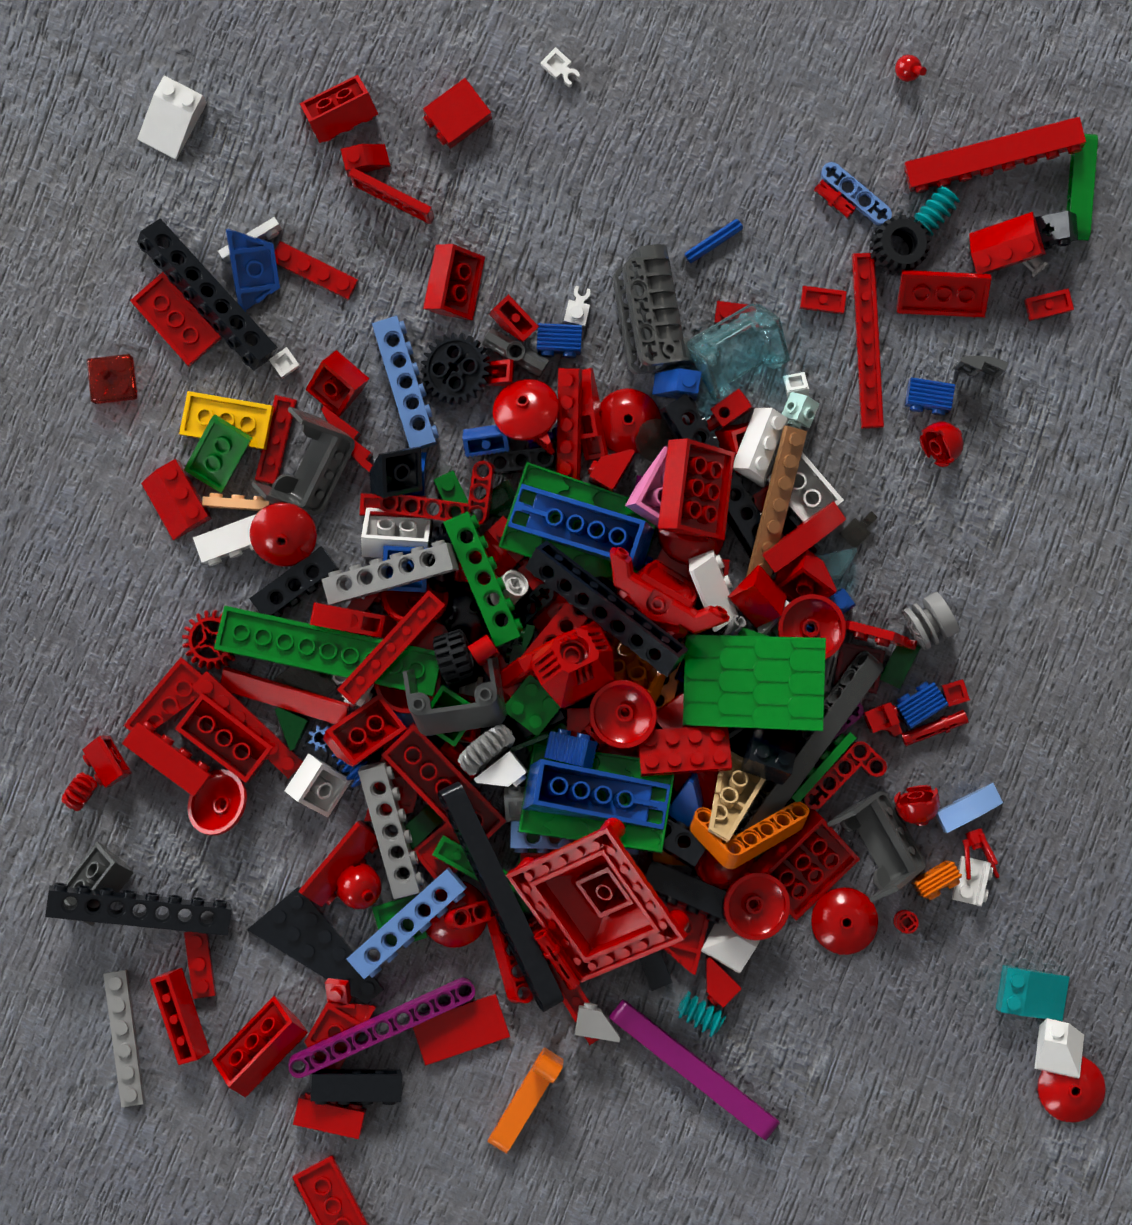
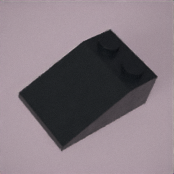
[740,728,796,785]

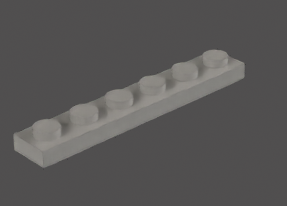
[103,969,145,1108]

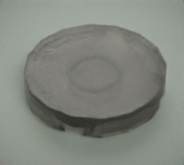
[635,418,676,462]

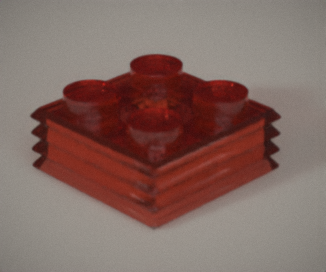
[87,354,137,404]

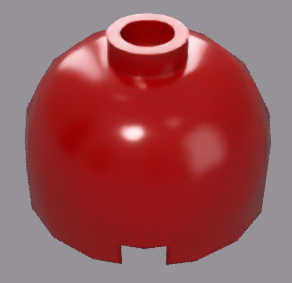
[920,421,964,467]
[894,785,940,826]
[336,863,382,909]

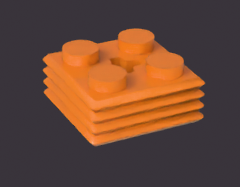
[911,860,962,900]

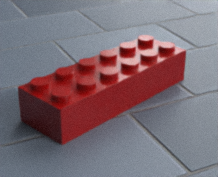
[381,722,506,839]

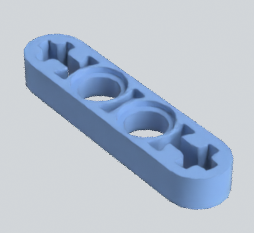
[821,162,892,226]

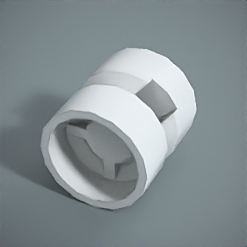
[490,570,529,605]

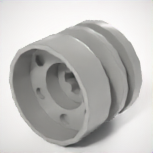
[902,592,959,650]

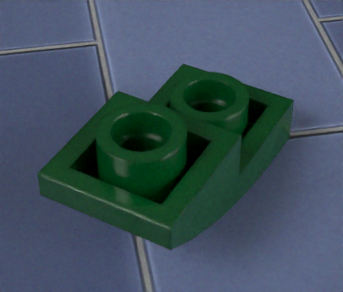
[505,624,536,665]
[880,645,921,689]
[405,804,443,850]

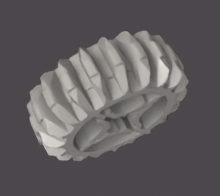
[458,724,515,775]

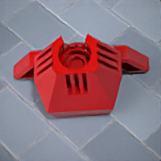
[610,547,730,639]
[500,621,615,709]

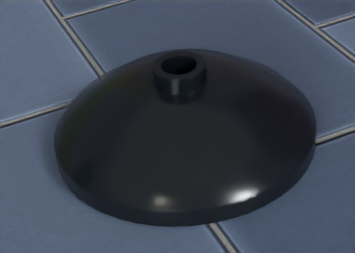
[441,581,506,644]

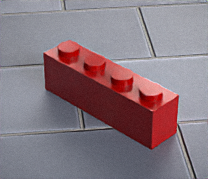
[121,721,213,797]
[150,968,210,1065]

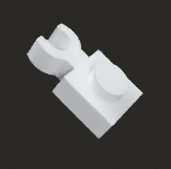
[541,47,580,87]
[564,286,590,327]

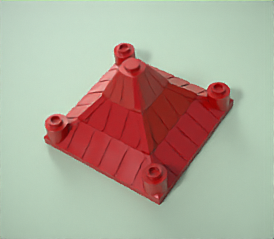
[506,818,689,983]

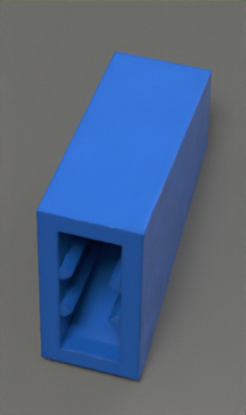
[652,368,702,401]

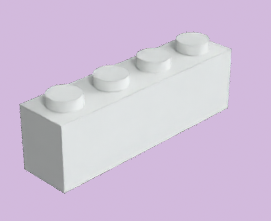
[193,514,283,566]

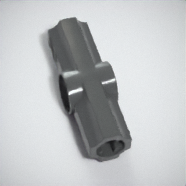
[482,328,549,378]

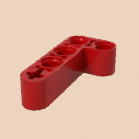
[802,741,887,810]

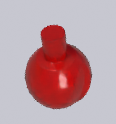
[895,55,927,82]

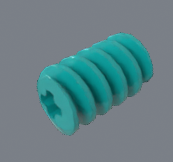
[914,186,960,237]
[676,991,727,1037]

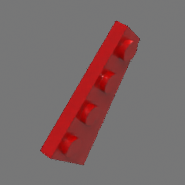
[123,657,203,731]

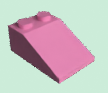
[625,446,668,527]

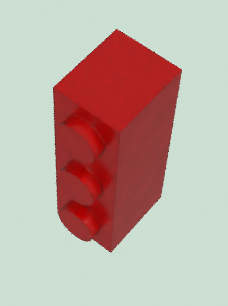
[293,1092,367,1139]

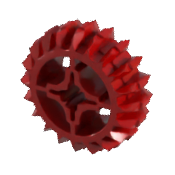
[182,610,236,670]

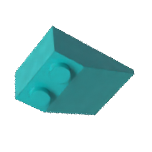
[995,965,1070,1021]

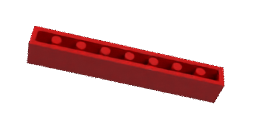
[904,116,1086,193]

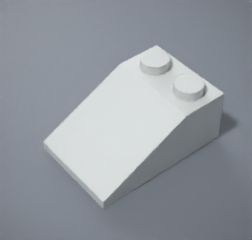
[137,76,207,160]

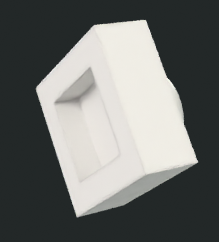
[269,347,300,379]

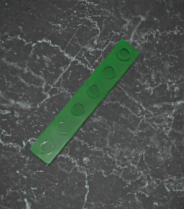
[443,511,524,647]

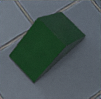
[275,708,310,751]

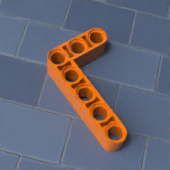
[690,802,810,869]
[487,1047,564,1154]

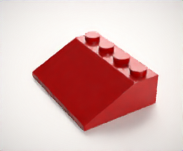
[658,438,735,541]
[748,809,860,921]

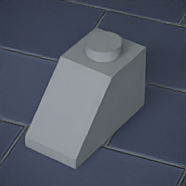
[575,1002,620,1042]

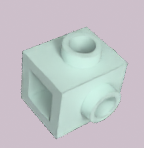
[782,392,819,429]

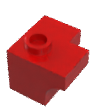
[863,702,902,737]

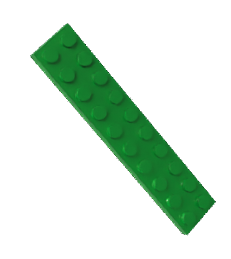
[214,605,440,697]

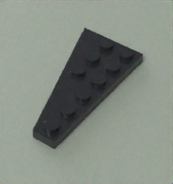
[247,886,384,1004]

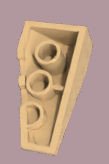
[708,751,766,842]

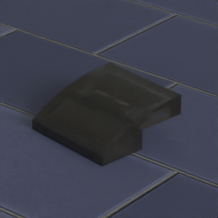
[274,666,338,715]

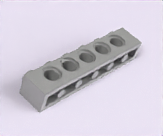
[322,540,459,605]
[358,760,424,899]

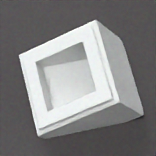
[783,372,809,400]

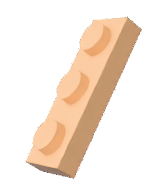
[202,493,272,511]

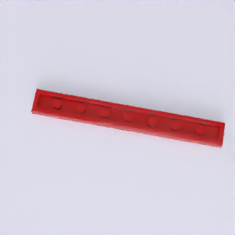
[852,253,884,429]

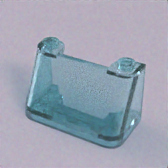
[687,303,790,403]

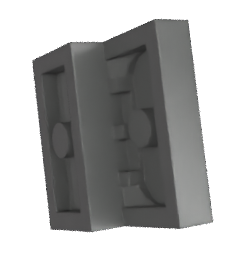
[953,356,1009,378]

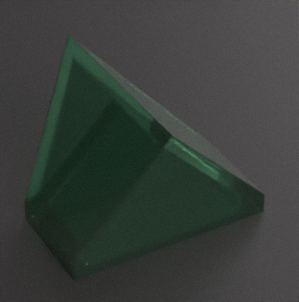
[480,480,516,519]

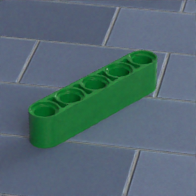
[1066,133,1098,241]

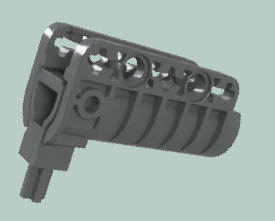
[612,244,721,374]

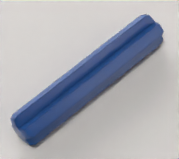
[685,219,743,263]

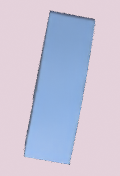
[936,783,1003,833]

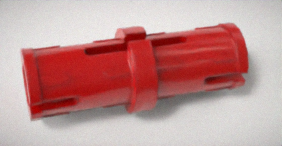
[814,180,856,219]

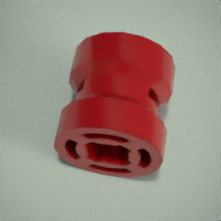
[893,909,919,934]

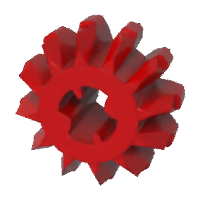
[62,772,97,812]

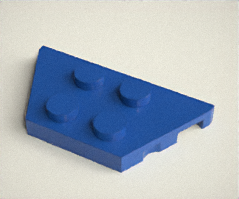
[226,229,280,312]

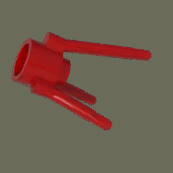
[962,829,999,880]

